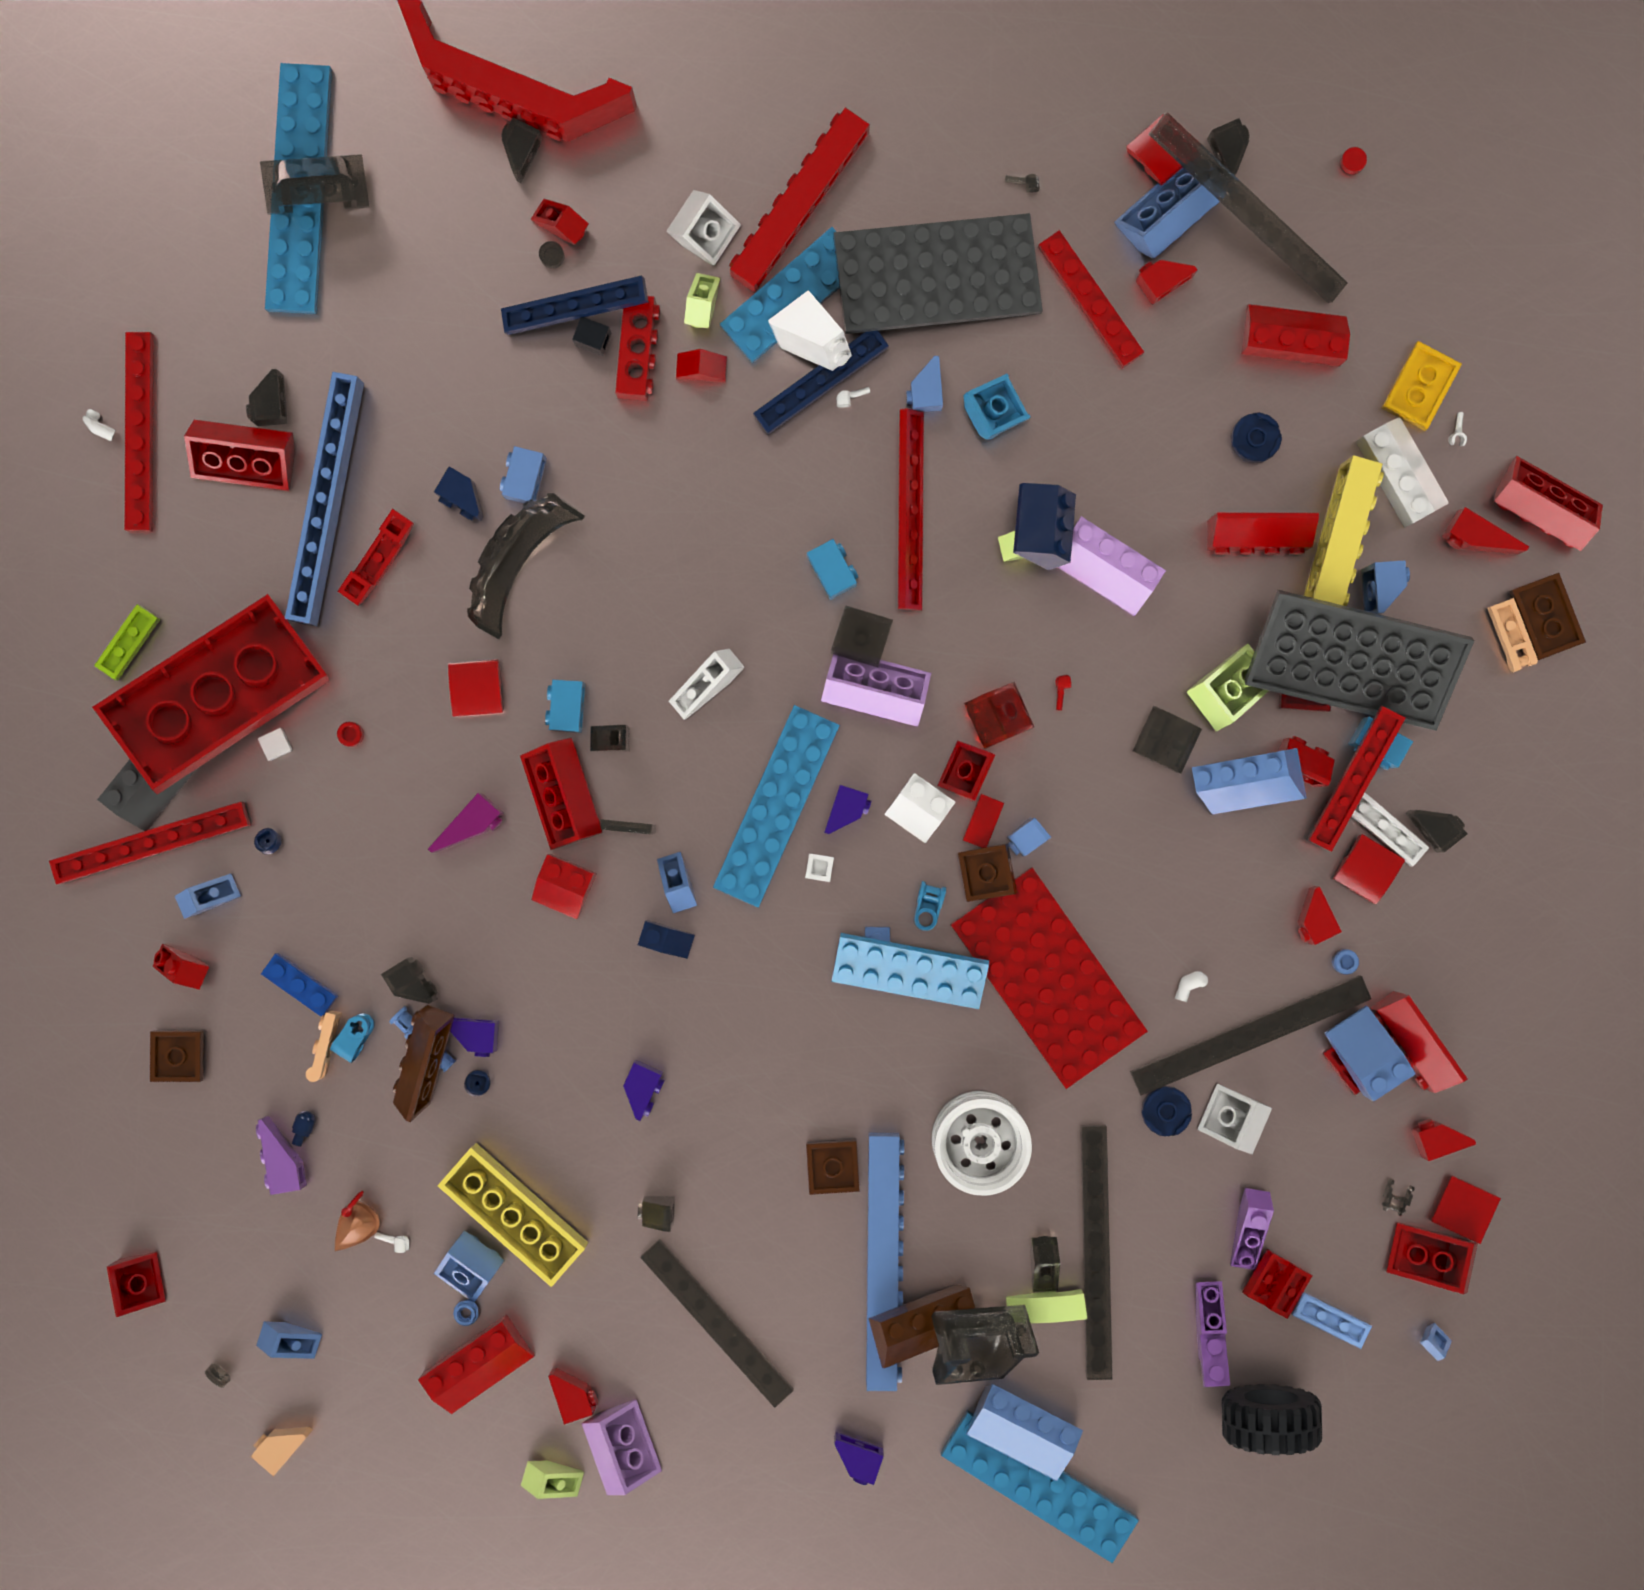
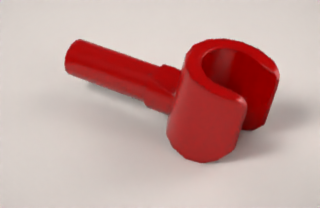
[1055,675,1072,710]

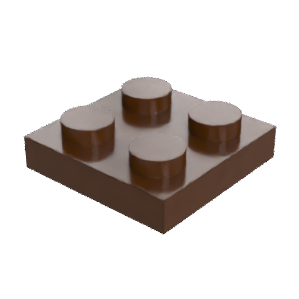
[958,844,1017,902]
[150,1031,204,1082]
[806,1140,860,1195]

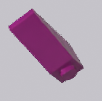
[428,793,504,853]

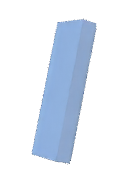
[1291,1292,1372,1349]

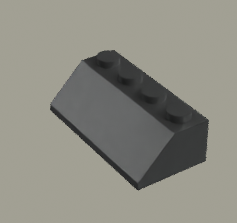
[97,759,196,831]

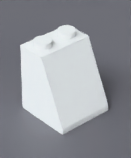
[768,290,852,371]

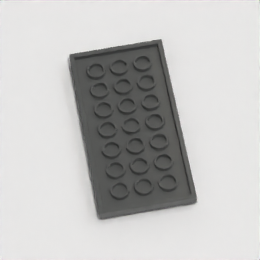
[833,213,1043,334]
[1244,590,1475,731]

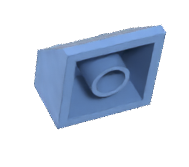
[1361,560,1410,614]
[434,1231,505,1302]

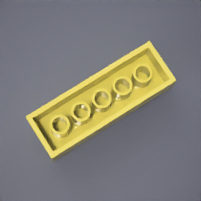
[1303,455,1384,606]
[437,1143,589,1287]

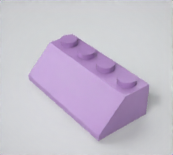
[1058,516,1166,616]
[821,648,931,727]

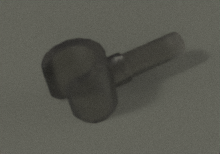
[1005,174,1040,192]

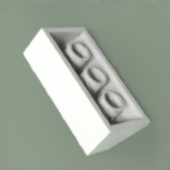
[1356,417,1449,528]

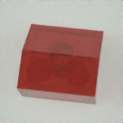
[964,682,1034,749]

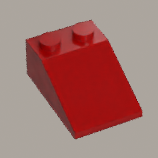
[1387,1223,1478,1295]

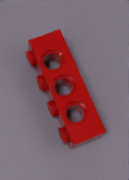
[615,296,660,401]

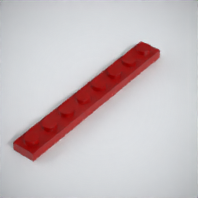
[124,332,154,532]
[898,408,924,611]
[49,802,251,885]

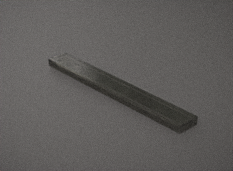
[640,1239,793,1408]

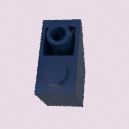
[434,466,484,521]

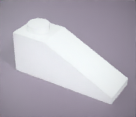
[669,649,745,720]

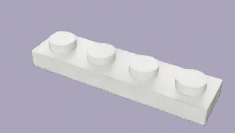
[1352,793,1429,866]

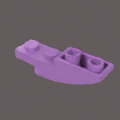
[1196,1281,1230,1387]

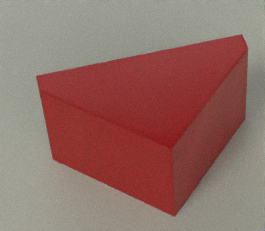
[676,349,727,382]

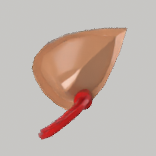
[335,1190,381,1251]

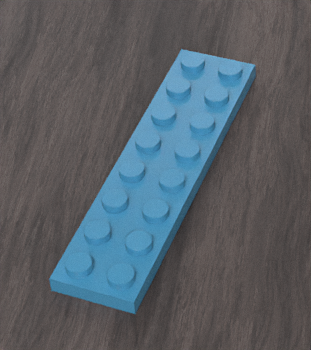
[713,705,840,908]
[941,1410,1139,1563]

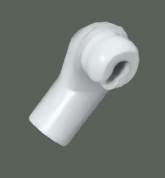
[1175,971,1208,1002]

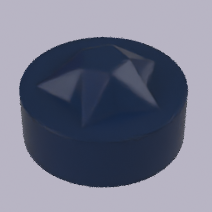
[254,828,281,855]
[464,1070,490,1097]

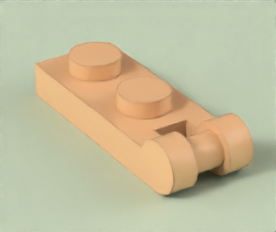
[1487,598,1538,673]
[306,1010,342,1082]

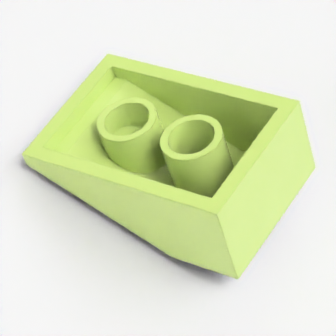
[1186,643,1268,731]

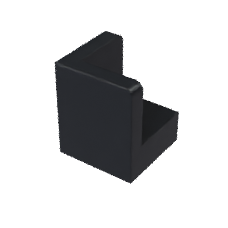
[572,317,612,356]

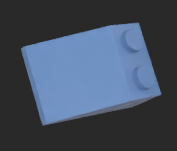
[1324,1006,1416,1102]

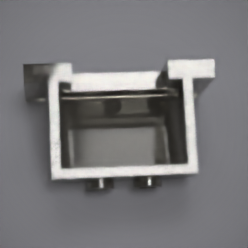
[260,154,369,215]
[931,1305,1039,1385]

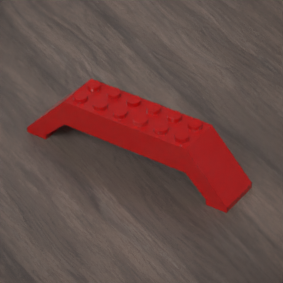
[397,0,637,142]

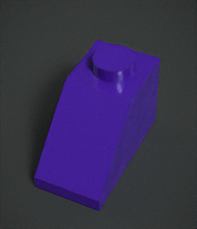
[824,785,871,834]
[450,1018,499,1057]
[834,1432,884,1485]

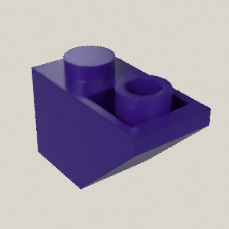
[623,1060,665,1121]

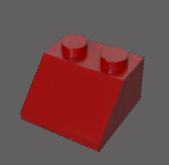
[1277,736,1335,787]
[531,854,597,919]

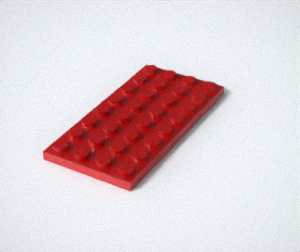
[950,867,1148,1089]

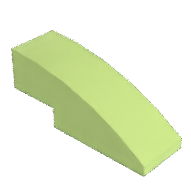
[1006,1289,1087,1323]

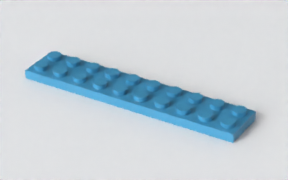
[265,63,332,314]

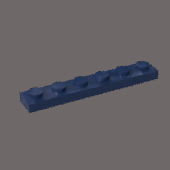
[501,275,649,335]
[753,330,889,435]

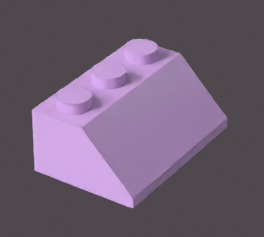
[581,1400,662,1495]

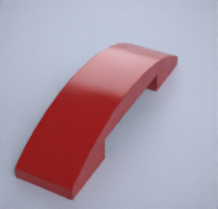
[337,508,414,606]

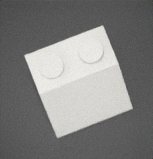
[666,190,741,266]
[885,773,955,843]
[1197,1084,1272,1154]

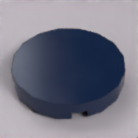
[1231,412,1282,463]
[1141,1086,1192,1137]

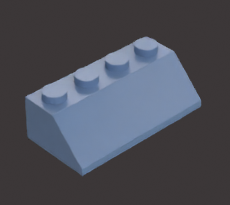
[1114,159,1228,259]
[1192,748,1307,814]
[966,1384,1083,1481]

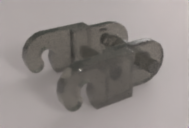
[1382,1179,1415,1216]

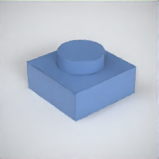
[865,927,890,942]
[1420,1323,1452,1361]

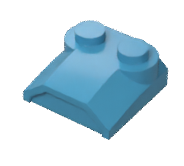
[963,373,1031,439]

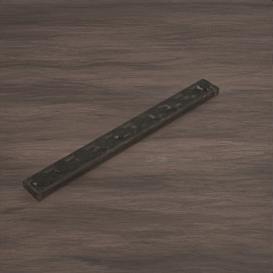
[1148,112,1348,303]
[1130,975,1371,1096]
[1080,1125,1113,1380]

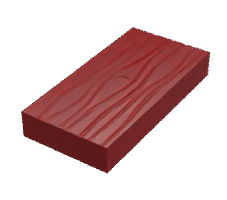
[92,594,329,795]

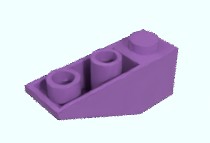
[256,1116,307,1195]
[1230,1188,1274,1270]

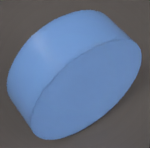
[1332,949,1359,975]

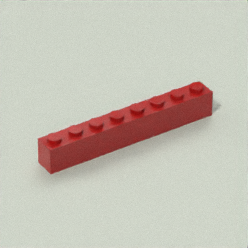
[729,107,870,293]

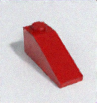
[1442,507,1530,554]

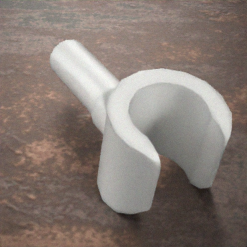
[836,387,870,408]
[1448,412,1467,447]
[374,1232,409,1253]

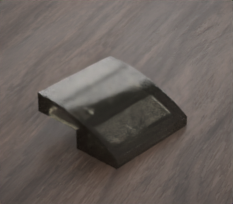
[1133,706,1202,774]

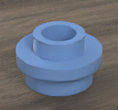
[453,1300,479,1326]

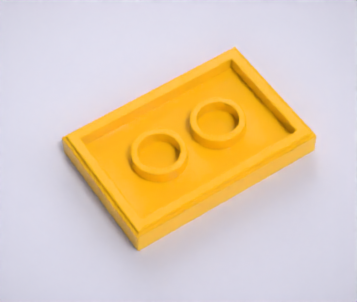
[1381,341,1462,431]

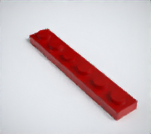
[1038,230,1144,368]
[1308,706,1406,852]

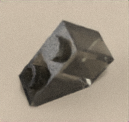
[381,957,438,1004]

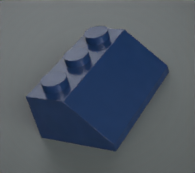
[1013,483,1076,570]

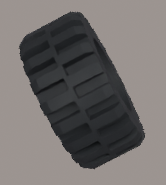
[1222,1384,1322,1455]

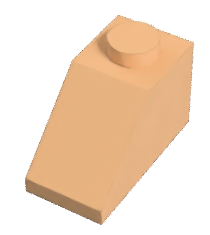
[250,1427,313,1476]

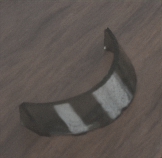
[467,493,585,639]

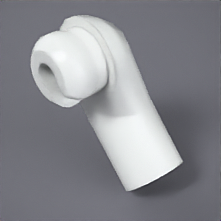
[83,409,116,441]

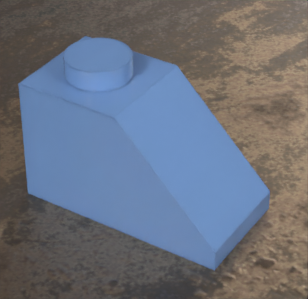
[906,356,943,412]
[1007,818,1051,856]
[657,852,697,913]
[175,874,241,919]
[256,1321,322,1359]

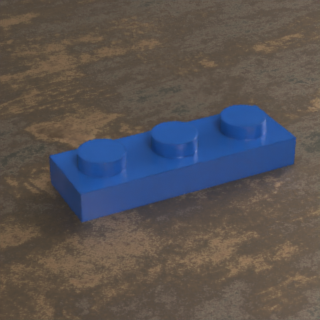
[261,953,338,1017]

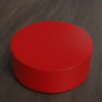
[1340,147,1367,174]
[337,722,364,747]

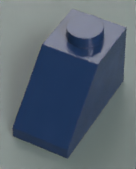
[638,920,695,959]

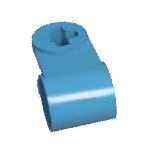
[913,881,946,931]
[330,1013,374,1063]

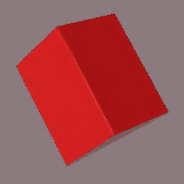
[937,741,995,802]
[107,1252,166,1317]

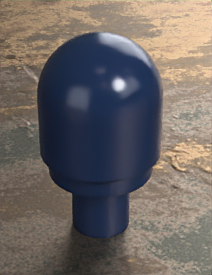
[292,1111,315,1147]

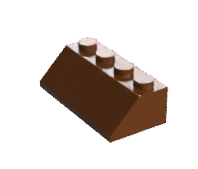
[393,1005,455,1122]
[868,1284,977,1368]

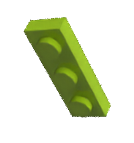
[94,604,160,681]

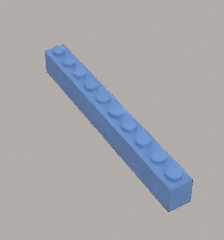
[285,372,364,626]
[866,1132,904,1391]

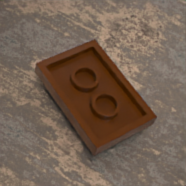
[1509,573,1586,660]

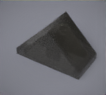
[590,725,630,752]

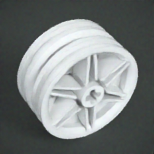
[932,1091,1032,1196]

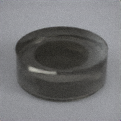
[539,241,565,268]
[205,1364,230,1388]

